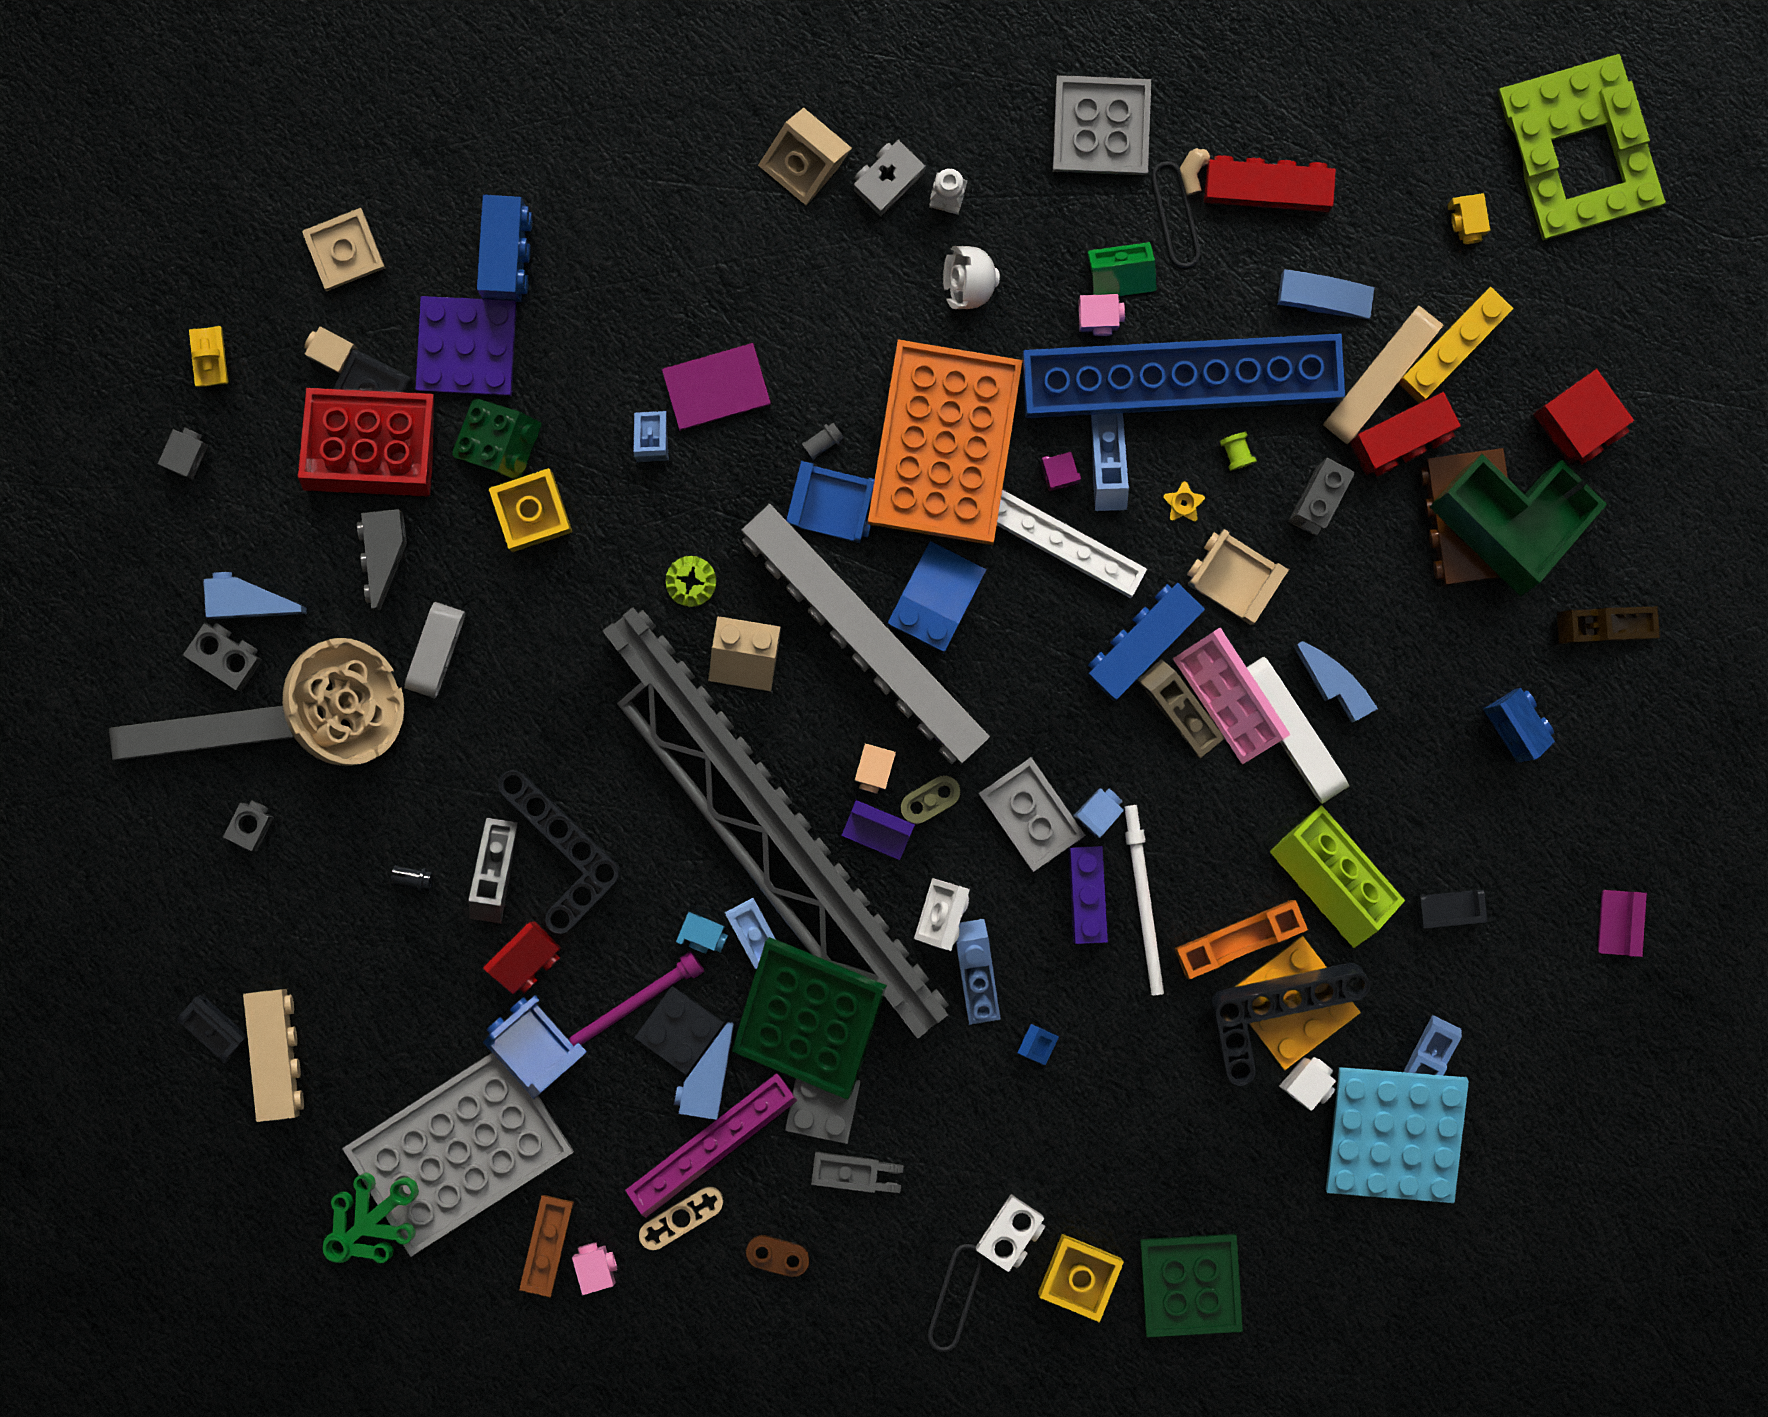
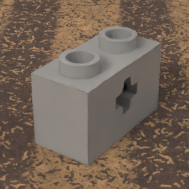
[854,140,925,216]

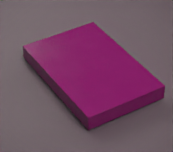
[662,343,771,431]

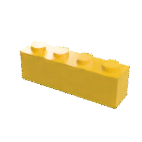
[1398,287,1514,404]

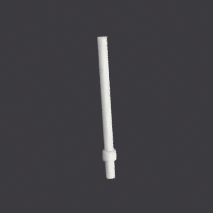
[1124,805,1164,995]

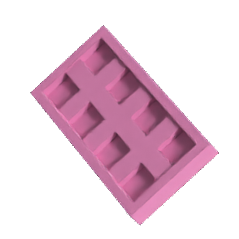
[1173,628,1291,764]

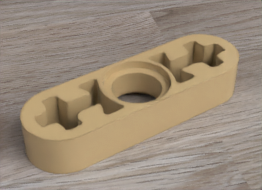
[639,1187,723,1250]

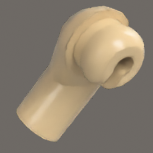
[1180,148,1210,196]

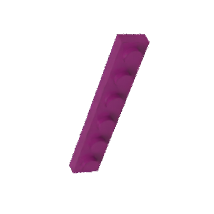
[625,1073,798,1218]

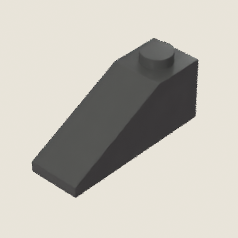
[468,818,518,923]

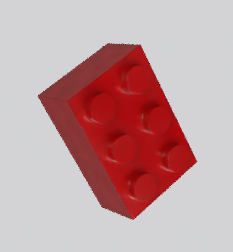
[1349,392,1461,477]

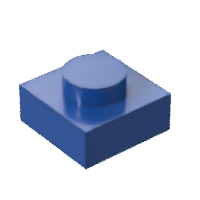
[1018,1024,1059,1065]

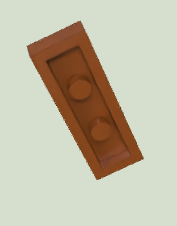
[519,1195,574,1297]

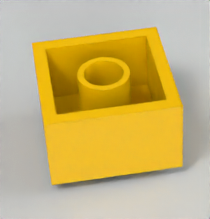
[489,468,572,552]
[1038,1234,1124,1322]

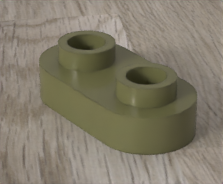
[901,776,960,824]

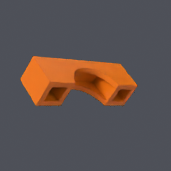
[1174,900,1308,979]

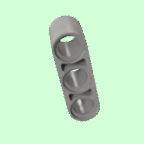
[405,602,465,699]

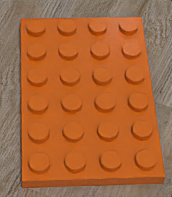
[867,340,1023,545]

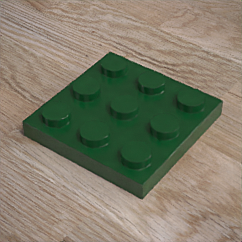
[1140,1234,1243,1337]

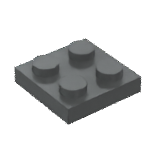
[785,1079,860,1144]

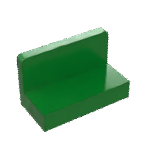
[1088,242,1156,296]

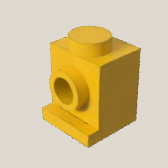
[1448,193,1490,244]

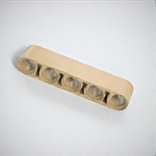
[1323,305,1443,445]

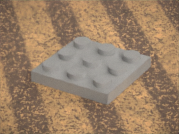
[1053,75,1151,175]

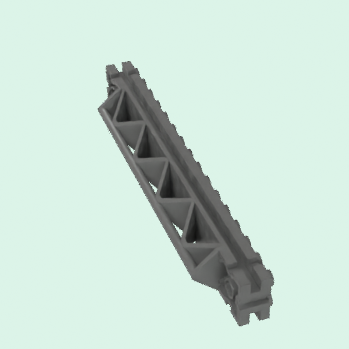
[603,608,949,1039]

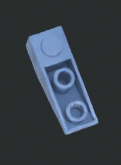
[956,919,1000,1025]

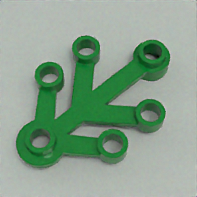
[323,1173,419,1263]

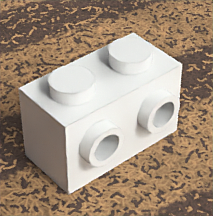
[1279,1057,1336,1111]

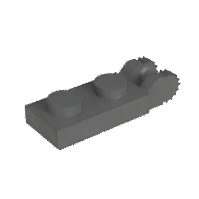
[811,1152,904,1193]

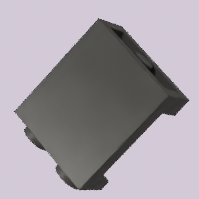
[1288,458,1354,536]

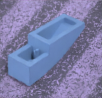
[1277,269,1374,319]
[1293,641,1378,722]
[1404,1015,1462,1075]

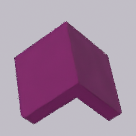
[1040,452,1081,492]

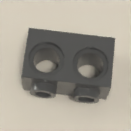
[183,623,262,692]

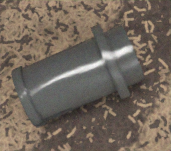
[802,423,844,460]

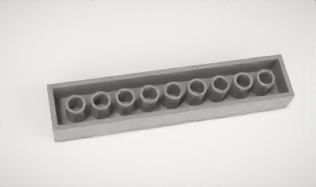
[742,504,990,765]

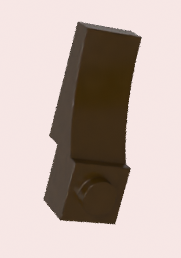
[1557,606,1660,644]

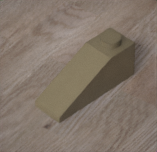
[1137,659,1225,758]

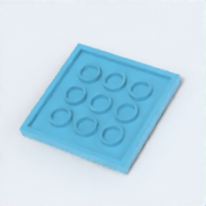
[1326,1067,1469,1203]

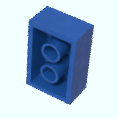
[477,195,532,302]

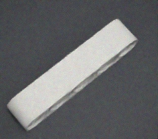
[1247,657,1349,804]

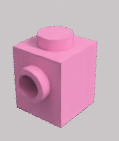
[1078,294,1125,336]
[572,1243,617,1295]

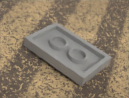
[979,757,1086,872]

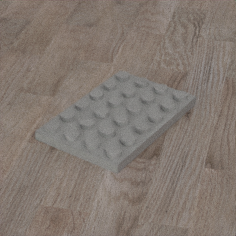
[342,1053,574,1257]

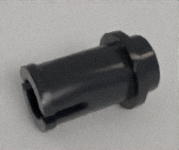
[391,865,433,893]

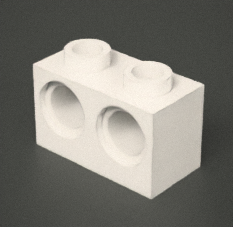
[976,1194,1045,1272]

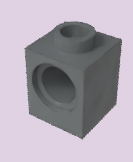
[158,428,208,480]
[223,800,274,851]

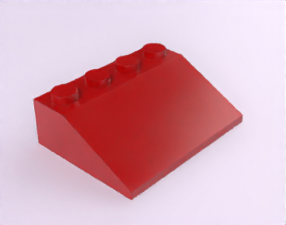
[298,388,434,496]

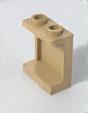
[1187,529,1288,625]

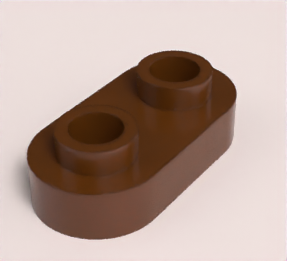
[746,1235,809,1277]

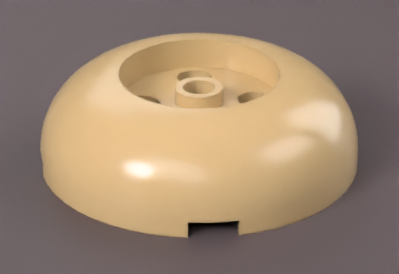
[283,638,404,766]

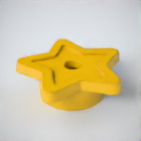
[1164,482,1205,521]

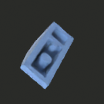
[1091,413,1129,511]
[204,572,306,619]
[674,1022,734,1120]

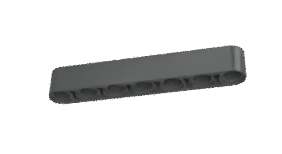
[109,706,323,760]

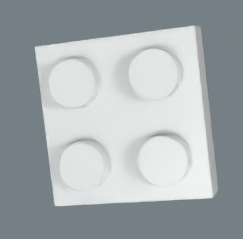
[914,878,970,951]

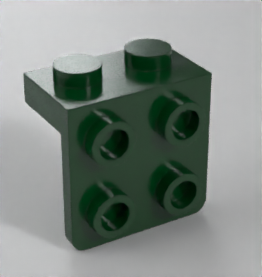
[453,399,542,480]

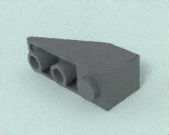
[357,509,407,610]

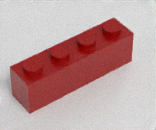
[1204,155,1336,212]

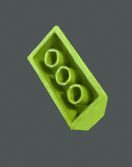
[1270,805,1405,948]

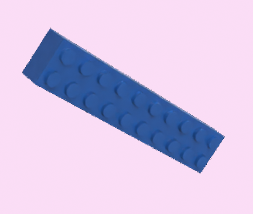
[1022,334,1345,418]

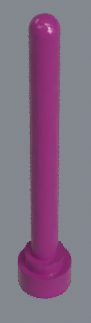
[569,951,705,1046]

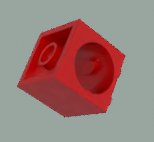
[1533,369,1634,465]

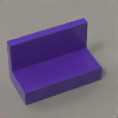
[841,800,915,860]

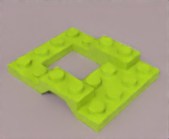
[1497,54,1665,240]

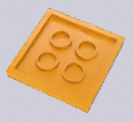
[1234,936,1361,1070]

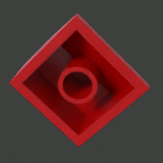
[483,921,562,994]

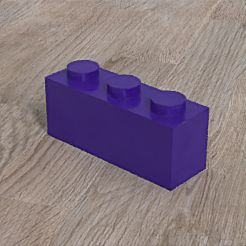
[1068,846,1108,944]

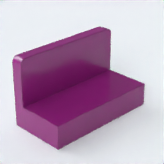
[1598,890,1647,957]

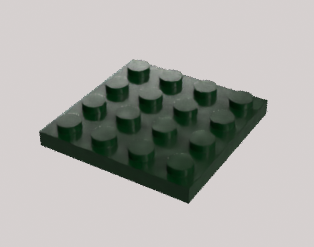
[732,937,887,1100]

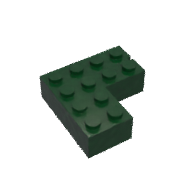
[1430,454,1607,597]

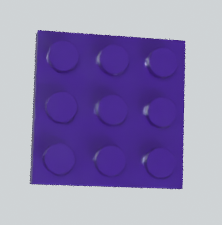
[416,296,517,396]

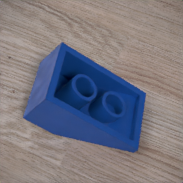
[887,541,986,654]
[1483,688,1555,763]

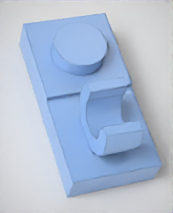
[725,898,776,969]

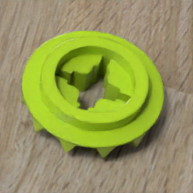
[666,556,716,607]

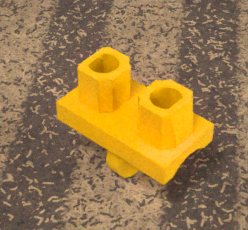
[189,326,228,387]

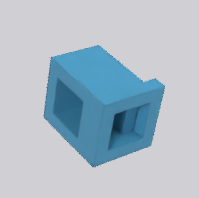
[676,912,728,954]

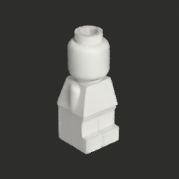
[930,169,968,214]

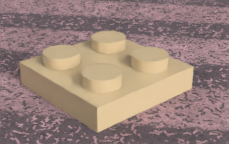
[302,208,385,291]

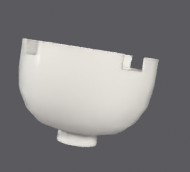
[943,246,999,309]

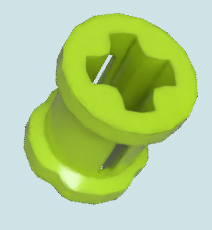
[1219,432,1257,471]

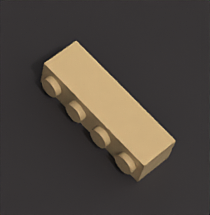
[243,989,304,1122]

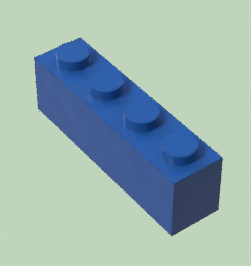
[1087,583,1205,701]

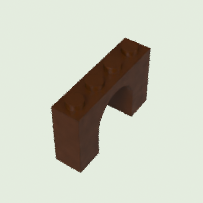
[1419,448,1508,587]

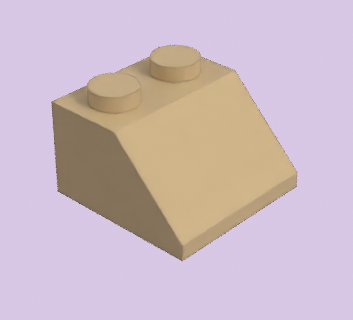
[758,108,852,205]
[708,616,781,691]

